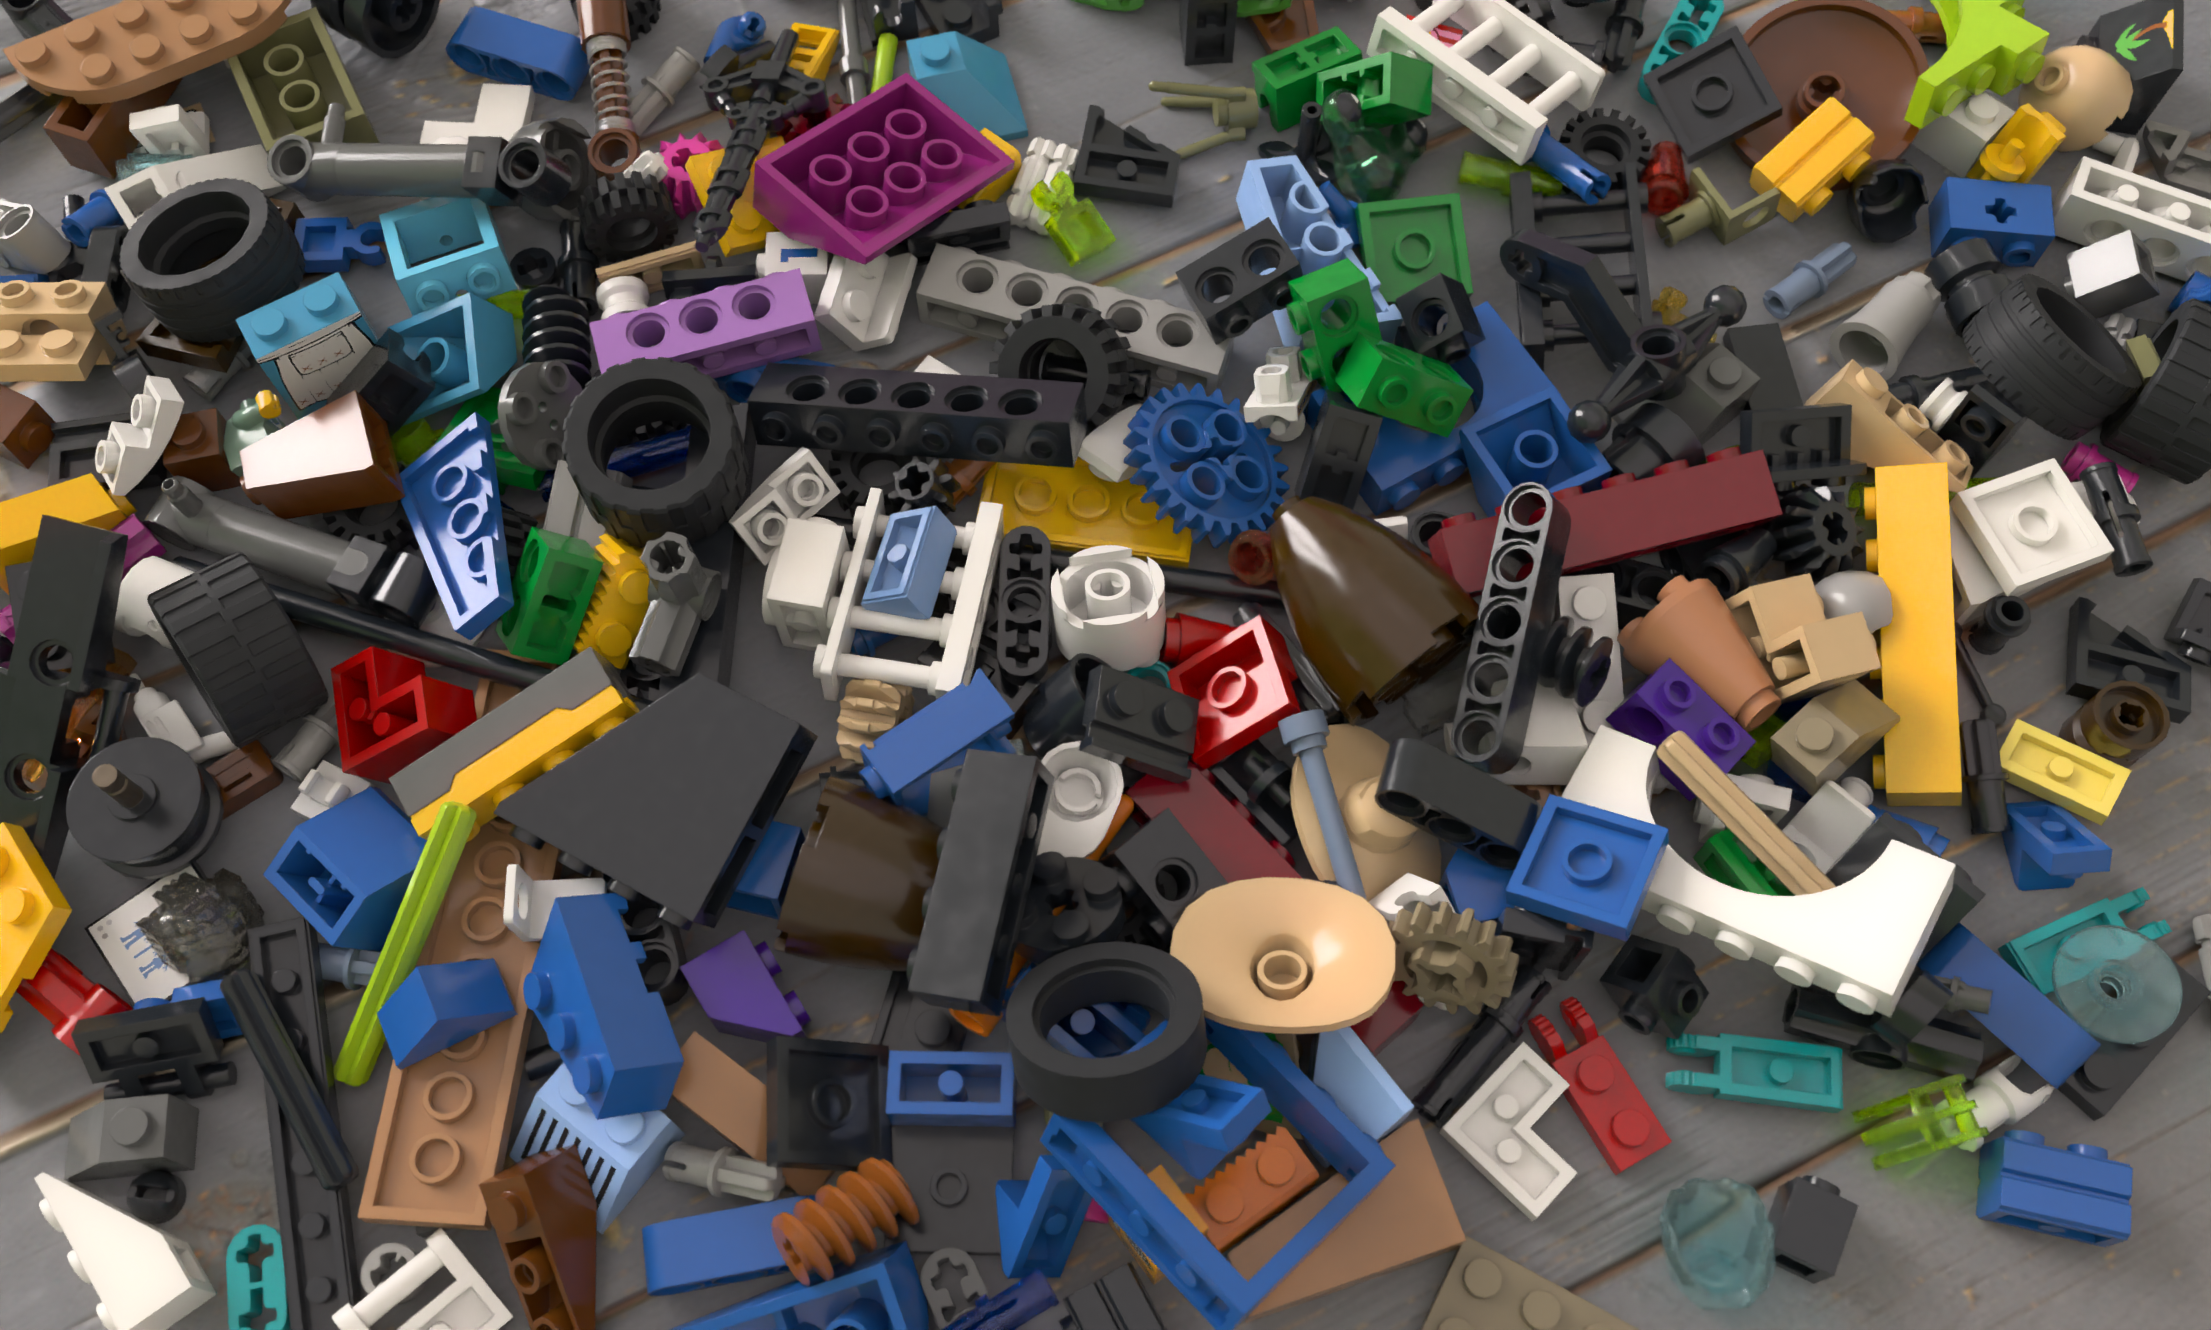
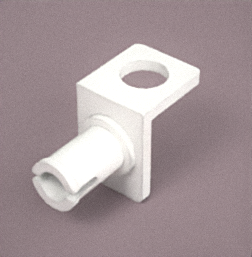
[1782,776,1876,874]
[503,864,607,942]

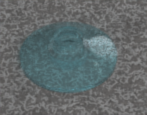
[2052,925,2183,1044]

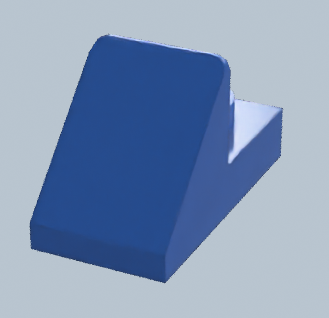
[2001,800,2112,891]
[1132,1074,1272,1180]
[995,1155,1092,1279]

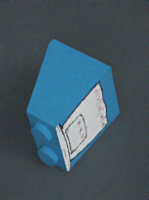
[235,272,379,420]

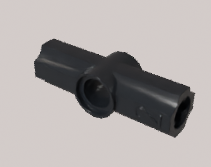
[1782,983,1985,1084]

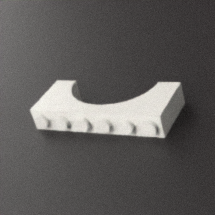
[1561,725,1956,1017]

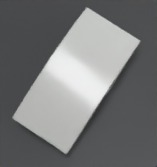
[95,375,184,496]
[1078,403,1143,482]
[729,447,841,566]

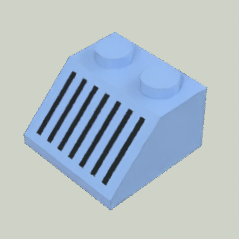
[509,1062,685,1234]

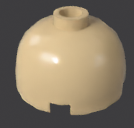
[2018,45,2133,152]

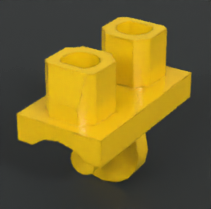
[1966,103,2066,184]

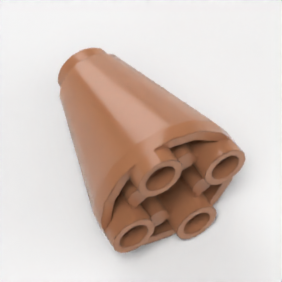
[1617,575,1782,732]

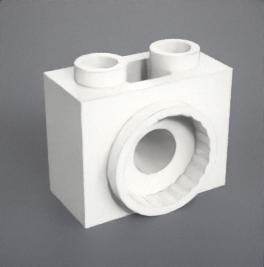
[762,517,850,651]

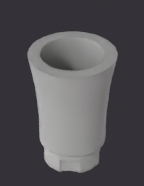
[1829,271,1941,381]

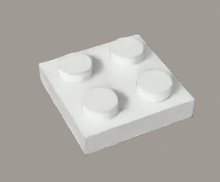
[1949,458,2115,597]

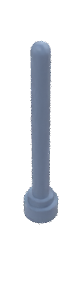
[1278,709,1367,900]

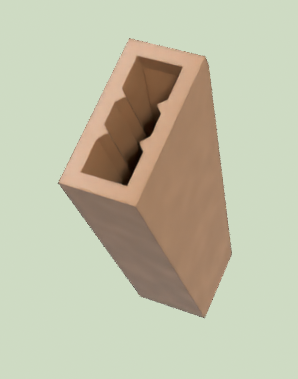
[1226,1118,1467,1323]

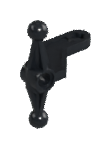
[1500,228,1747,444]

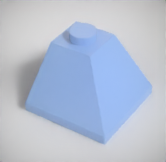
[1303,1026,1415,1168]

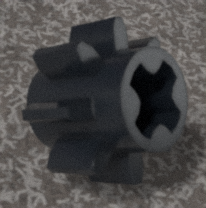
[888,456,961,516]

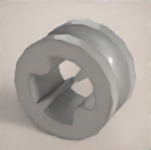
[361,1242,426,1304]

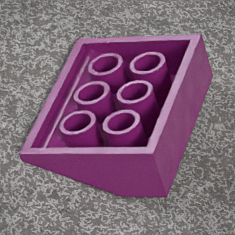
[753,72,1015,265]

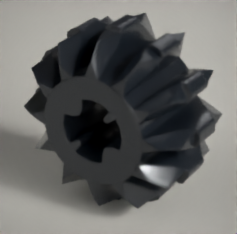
[1769,486,1865,582]

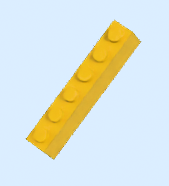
[1864,462,1962,806]

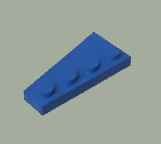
[400,412,514,640]

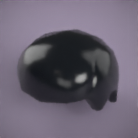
[1847,159,1929,243]

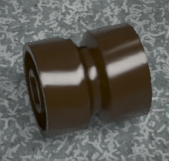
[2059,680,2171,769]

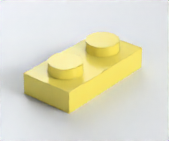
[1999,719,2132,826]

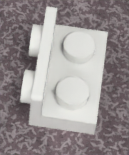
[814,252,918,352]

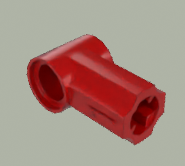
[16,948,134,1056]

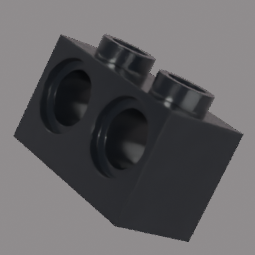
[1175,217,1304,345]

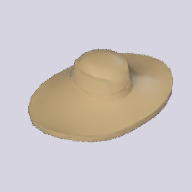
[1289,723,1441,902]
[1170,877,1395,1034]

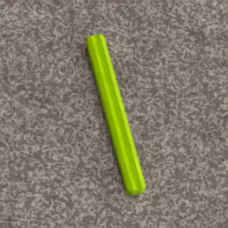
[333,801,477,1087]

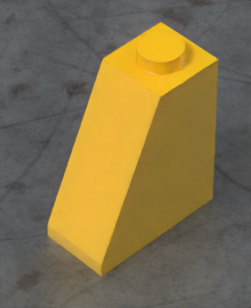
[0,473,138,595]

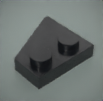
[1073,105,1181,208]
[2065,597,2191,724]

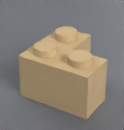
[1725,573,1882,705]

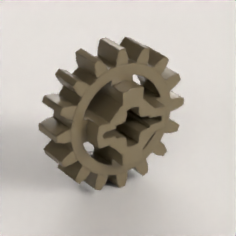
[1388,901,1519,1015]

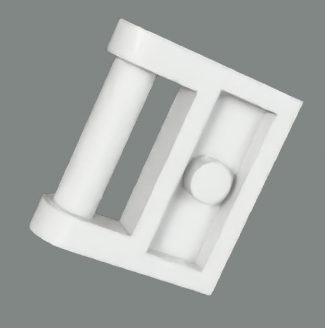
[331,1228,513,1330]

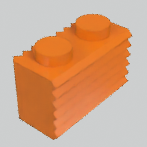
[1184,1126,1319,1254]

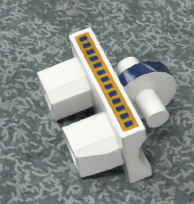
[1243,346,1318,442]

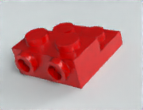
[1167,615,1301,769]

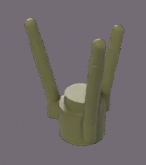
[1148,81,1259,160]

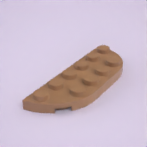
[2,0,292,104]

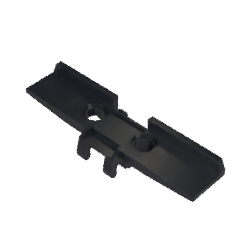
[0,515,141,879]

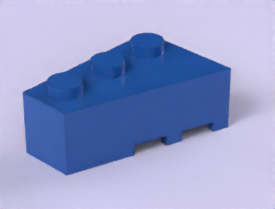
[523,893,684,1120]

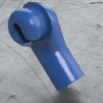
[703,11,766,64]

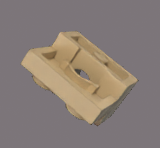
[0,280,128,382]

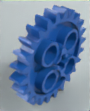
[1123,383,1290,548]

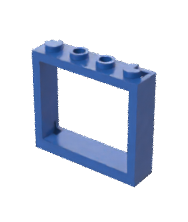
[1040,1017,1396,1330]

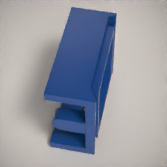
[859,668,1017,817]

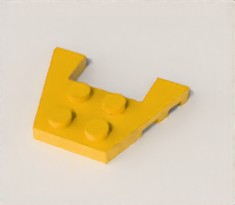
[0,822,72,1033]

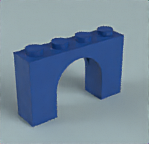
[1307,301,1561,516]

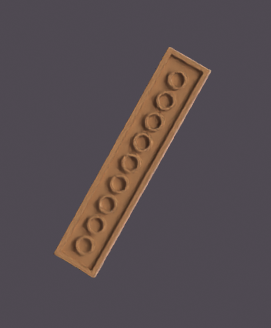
[357,649,578,1231]

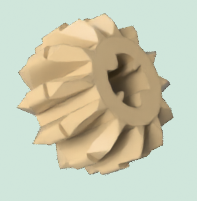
[836,678,915,766]

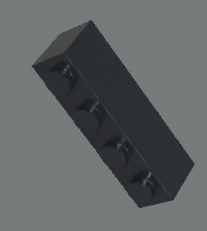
[907,749,1055,1017]

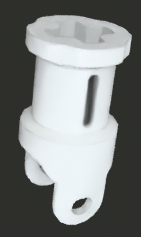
[1935,1054,2054,1152]

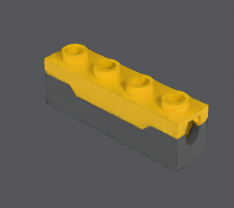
[388,646,639,843]

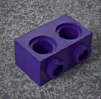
[1605,658,1756,801]

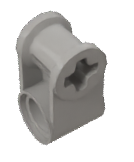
[0,198,71,274]

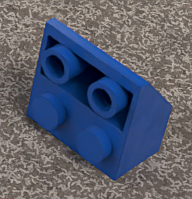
[263,787,427,951]

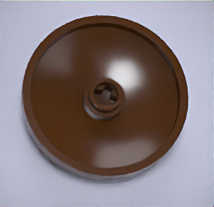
[1730,0,1929,192]

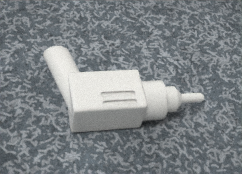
[130,673,239,764]

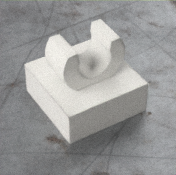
[290,760,374,820]

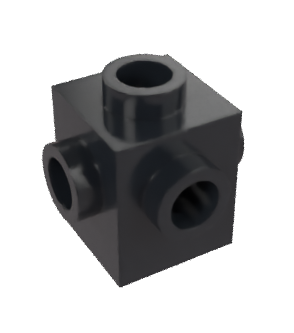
[1599,934,1709,1040]

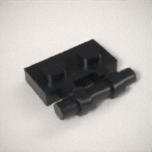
[71,997,237,1100]

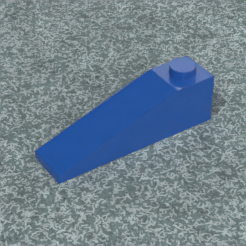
[669,1240,929,1330]

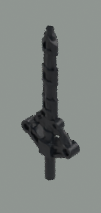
[692,29,829,253]

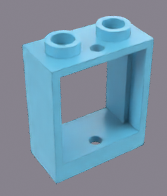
[379,197,517,316]

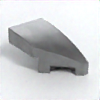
[2142,120,2211,200]

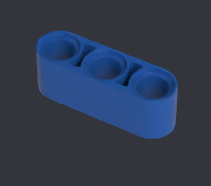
[445,6,593,101]
[1916,922,2102,1089]
[642,1195,831,1296]

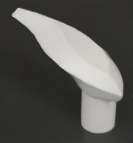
[2092,131,2140,173]

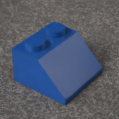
[1459,385,1613,517]

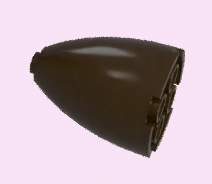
[1270,495,1480,726]
[773,776,943,971]

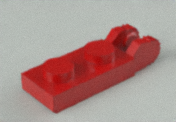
[1527,996,1672,1175]

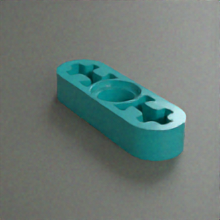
[1637,0,1724,105]

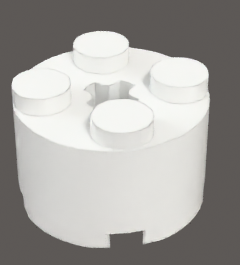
[1051,545,1166,671]

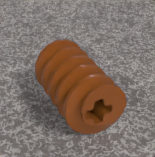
[771,1157,920,1287]

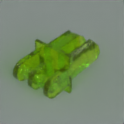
[1851,1073,1990,1172]

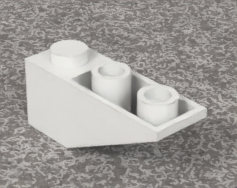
[104,144,287,230]
[34,1172,217,1330]

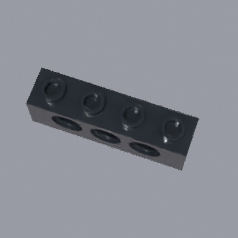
[1099,808,1228,950]

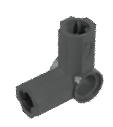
[629,532,722,677]

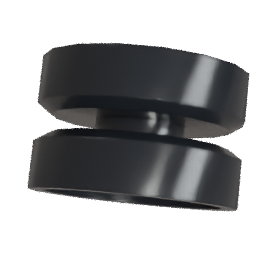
[311,0,440,58]

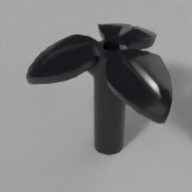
[1257,102,1339,186]

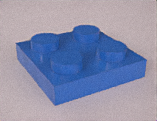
[1505,794,1669,942]

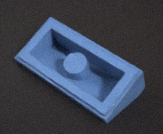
[860,505,957,619]

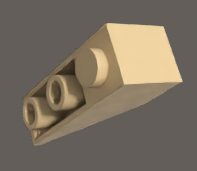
[1804,359,1974,493]

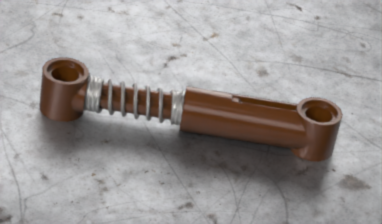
[576,0,642,181]

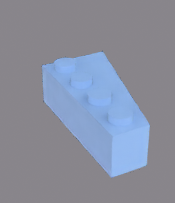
[1236,155,1403,358]

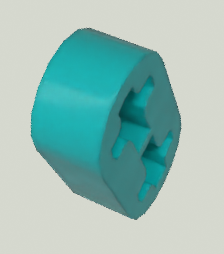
[226,1224,291,1330]

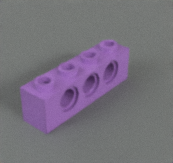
[589,268,823,379]

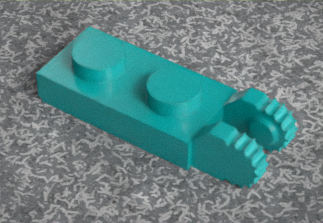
[1997,887,2172,996]
[1666,1033,1843,1113]

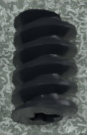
[522,284,592,390]
[1503,608,1613,707]

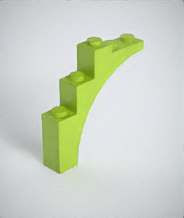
[1904,0,2050,129]

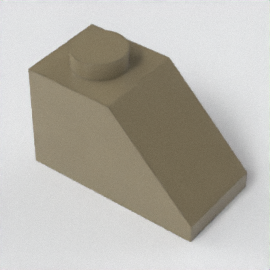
[1771,679,1900,797]

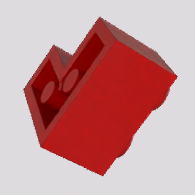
[331,646,477,785]

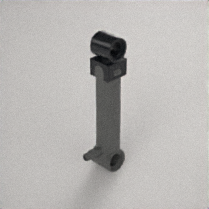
[267,102,572,207]
[143,475,439,629]

